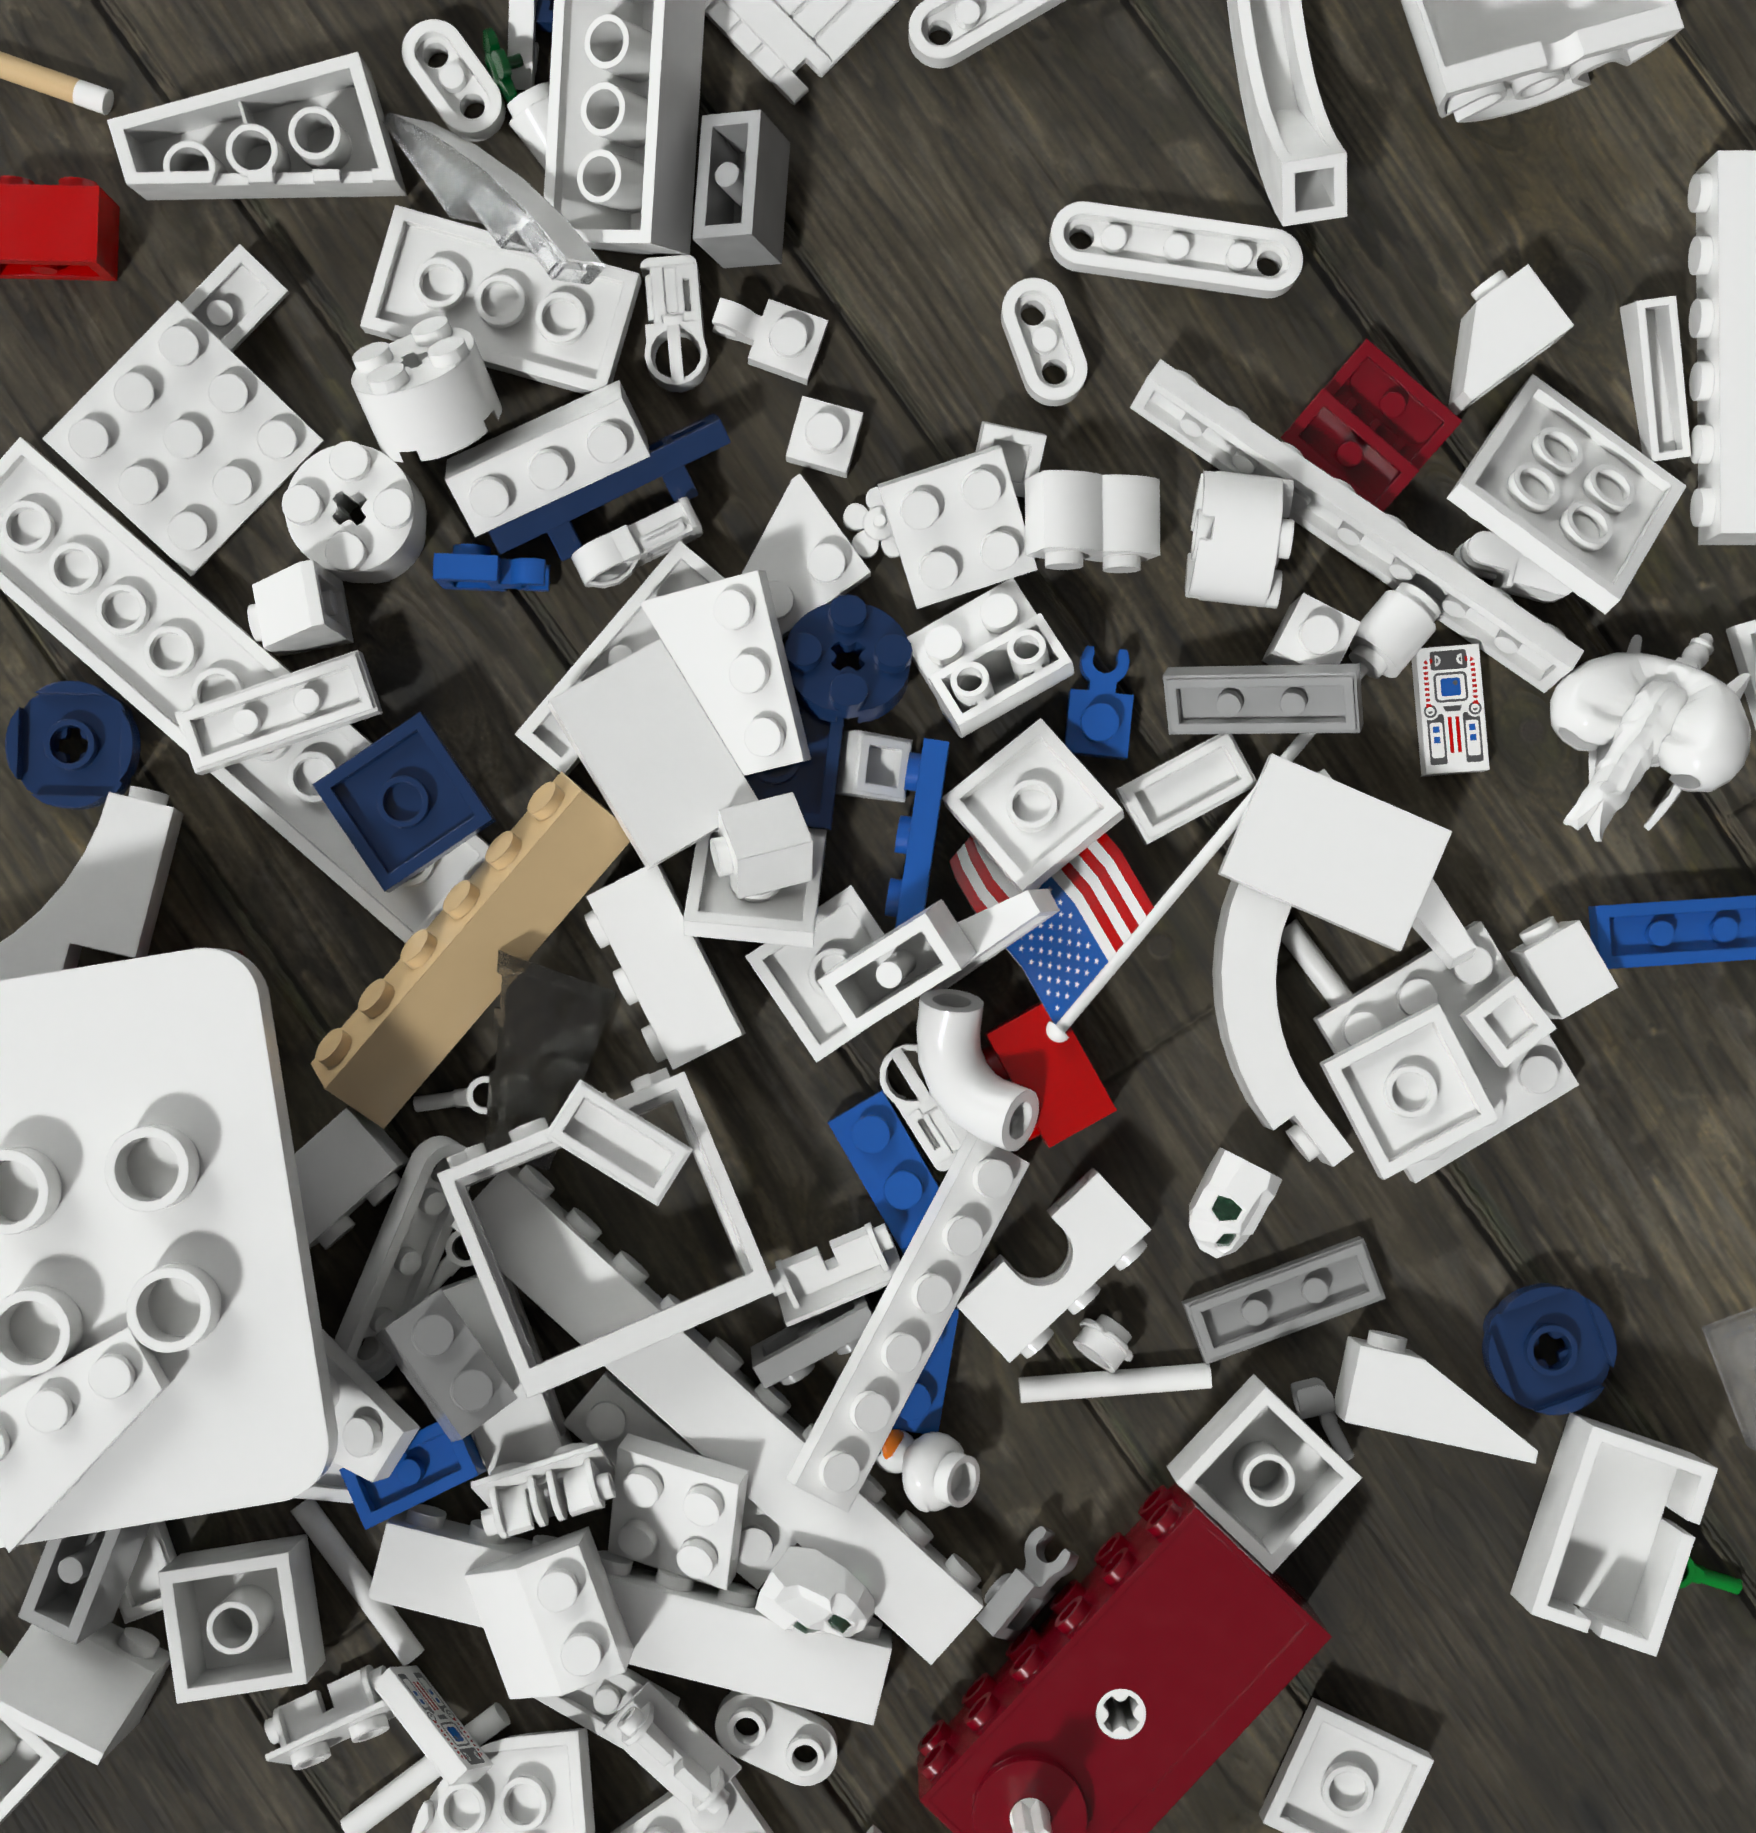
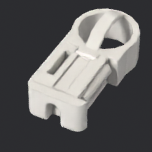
[640,255,710,393]
[571,497,703,588]
[880,1043,968,1171]

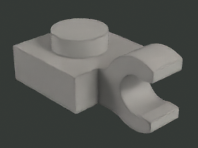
[975,1526,1079,1642]

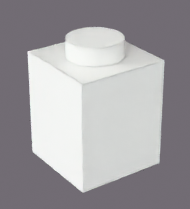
[1262,593,1361,665]
[710,792,813,899]
[1507,916,1618,1019]

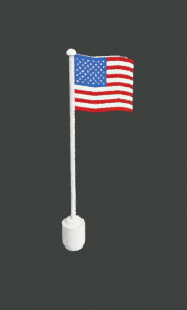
[949,583,1441,1043]

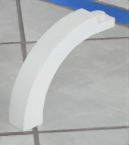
[1227,0,1347,227]
[1212,769,1354,1167]

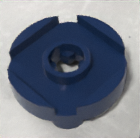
[784,595,913,723]
[5,681,141,810]
[1482,1283,1617,1415]

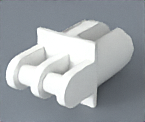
[1454,531,1572,603]

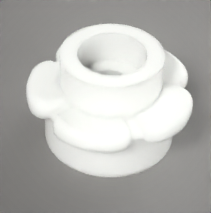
[1073,1314,1134,1373]

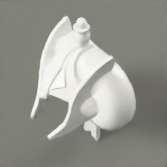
[1550,633,1751,842]

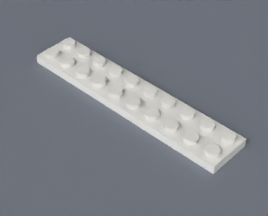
[0,437,490,943]

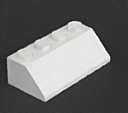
[541,0,706,255]

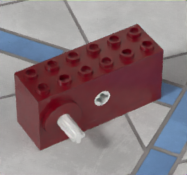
[917,1482,1332,1833]

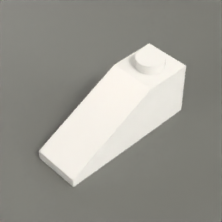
[1334,1330,1538,1464]

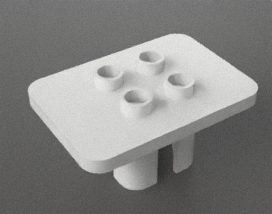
[0,948,338,1548]

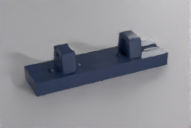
[488,413,731,561]

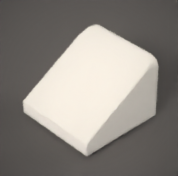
[836,730,913,802]

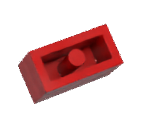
[0,175,120,281]
[982,1001,1117,1148]

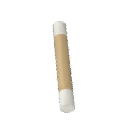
[0,51,114,115]

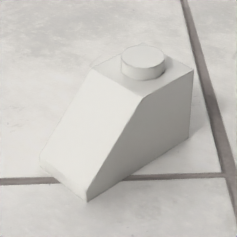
[1448,264,1574,416]
[247,559,354,657]

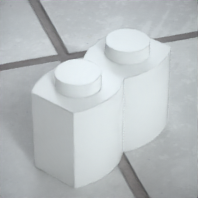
[1025,470,1160,573]

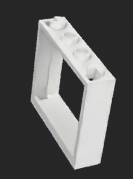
[437,1068,776,1399]

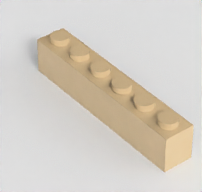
[310,771,630,1129]

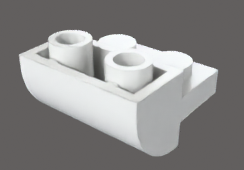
[907,578,1074,738]

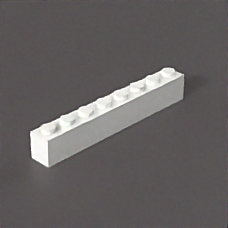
[368,1504,892,1725]

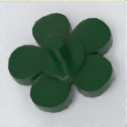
[483,28,524,103]

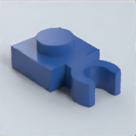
[433,544,550,592]
[1064,646,1134,760]

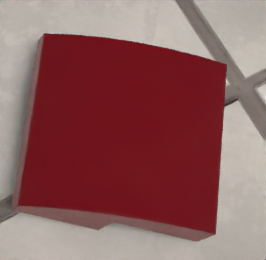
[1280,338,1462,512]

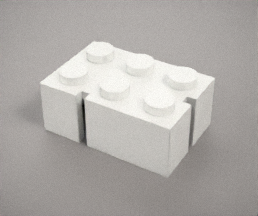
[1510,1412,1718,1657]

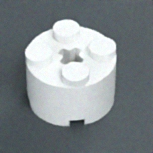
[351,316,502,462]
[282,441,427,584]
[1185,470,1294,609]

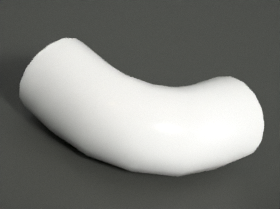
[916,989,1039,1152]

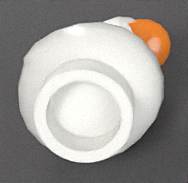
[876,1429,980,1513]

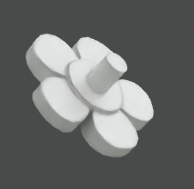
[843,487,900,559]

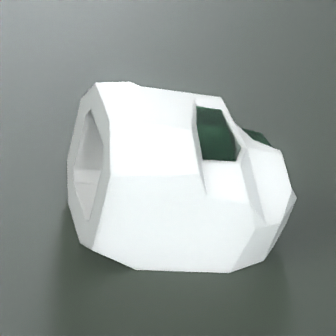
[1189,1147,1282,1258]
[755,1546,875,1637]

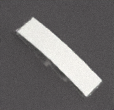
[382,112,605,285]

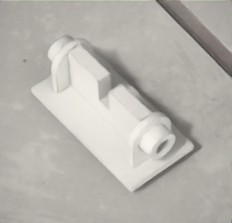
[768,1222,901,1327]
[264,1665,396,1770]
[603,1681,742,1816]

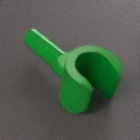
[1679,1556,1743,1595]

